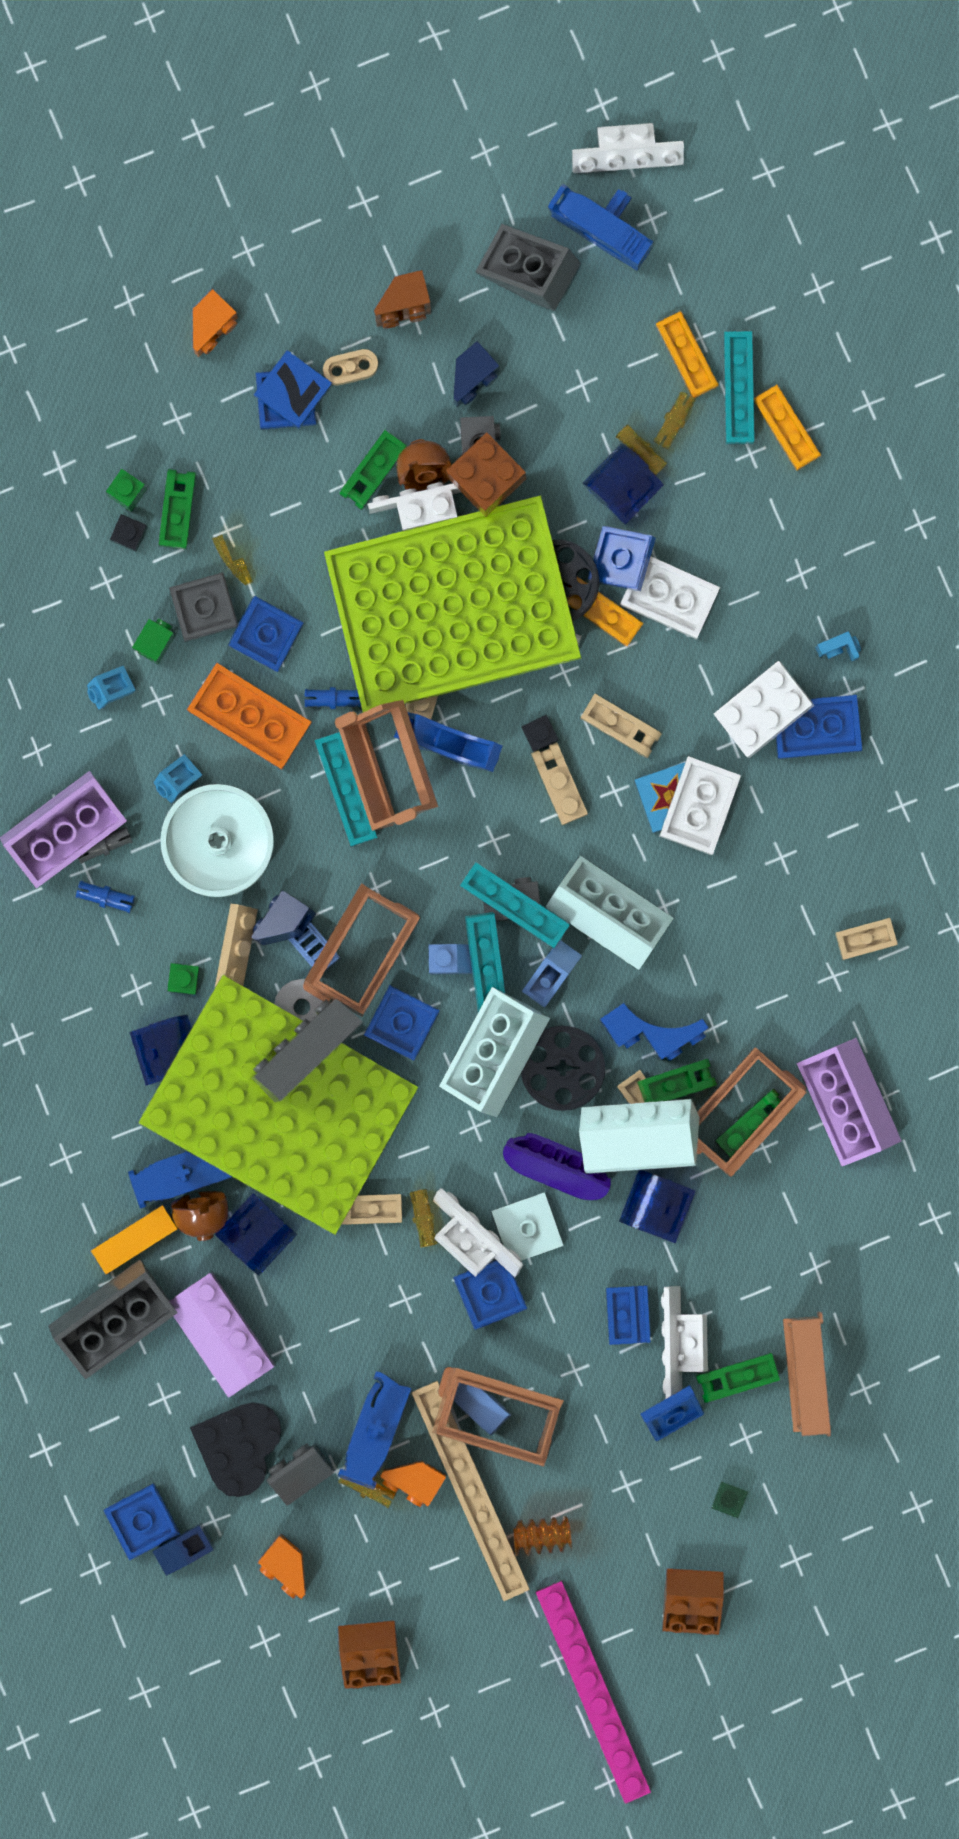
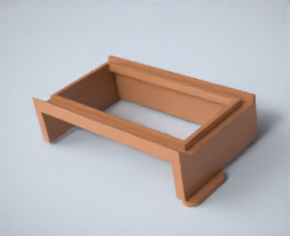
[335,700,438,831]
[303,883,420,1017]
[697,1047,807,1177]
[783,1312,831,1436]
[432,1367,564,1466]

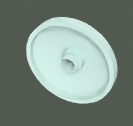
[161,784,274,897]

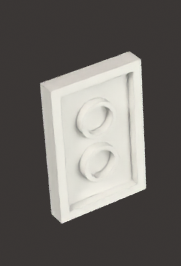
[620,557,720,640]
[714,661,814,758]
[659,756,741,855]

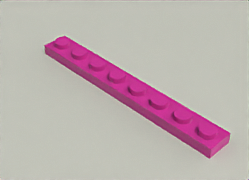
[535,1580,651,1804]

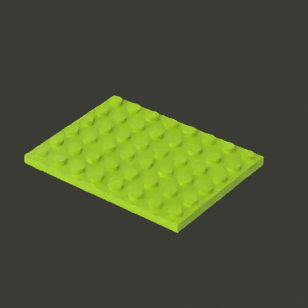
[324,495,582,712]
[138,975,418,1235]

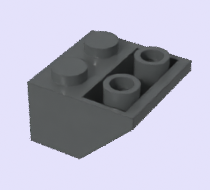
[266,1443,335,1506]

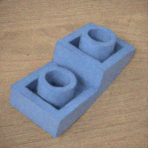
[454,1383,511,1435]

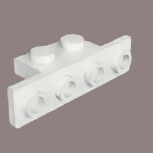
[572,123,684,173]
[368,482,461,531]
[433,1188,523,1277]
[661,1286,708,1399]

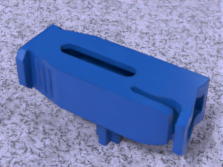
[548,184,654,271]
[128,1151,232,1209]
[337,1371,411,1490]

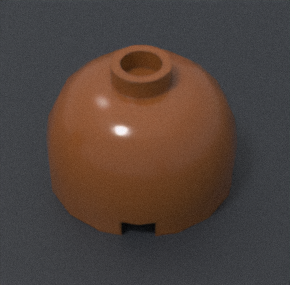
[396,439,452,492]
[171,1191,228,1241]

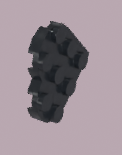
[190,1402,282,1497]

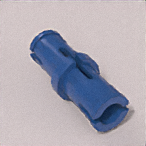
[305,687,361,709]
[76,881,135,913]

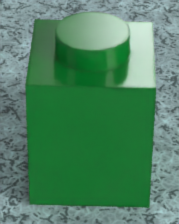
[106,469,147,513]
[132,618,175,665]

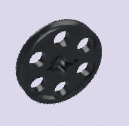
[552,540,600,622]
[521,1026,605,1111]

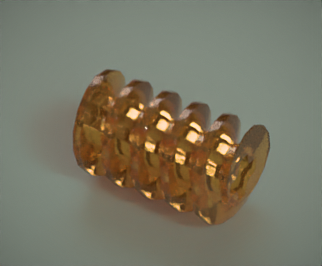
[513,1516,572,1557]

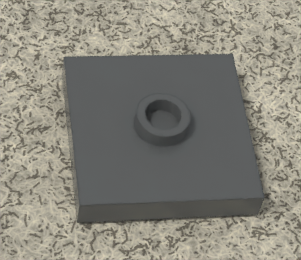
[169,572,238,642]

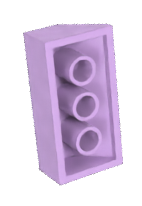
[0,771,127,889]
[797,1038,902,1167]
[170,1272,276,1398]

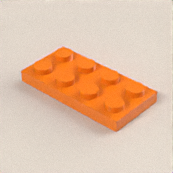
[187,663,312,770]

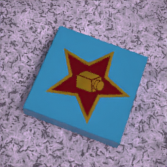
[634,762,685,833]

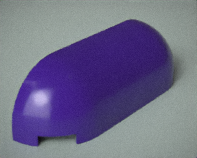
[503,1133,611,1200]

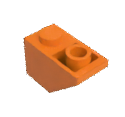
[193,289,238,357]
[380,1460,446,1507]
[258,1534,306,1599]

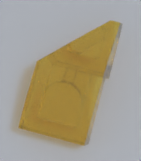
[212,535,253,585]

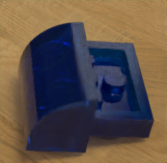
[582,444,664,525]
[130,1014,192,1086]
[619,1170,696,1243]
[215,1193,298,1276]

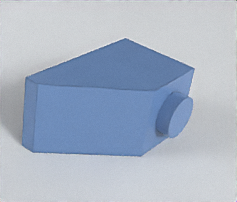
[522,940,582,1008]
[429,944,473,974]

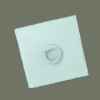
[492,1192,563,1261]

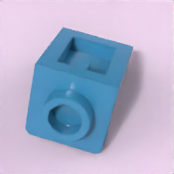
[815,631,861,662]
[87,665,136,710]
[154,754,202,803]

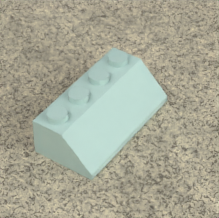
[546,856,673,970]
[439,987,550,1117]
[579,1099,700,1173]

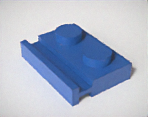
[606,1285,651,1345]

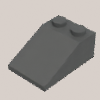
[475,224,581,311]

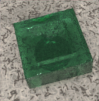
[711,1481,748,1518]

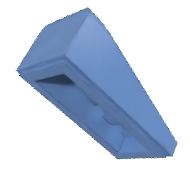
[288,923,341,971]

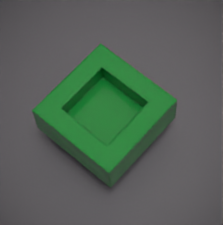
[167,963,199,995]

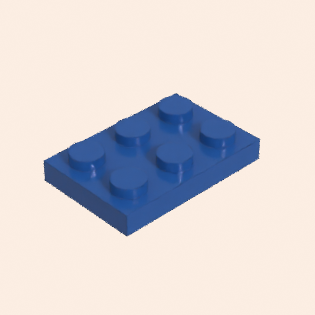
[776,695,862,759]

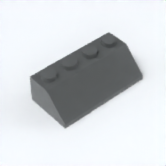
[252,999,363,1102]
[48,1260,178,1380]

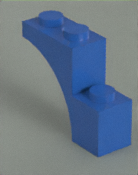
[394,712,503,772]
[600,1003,708,1061]

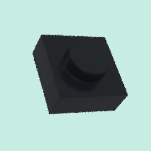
[110,514,147,552]
[521,715,559,752]

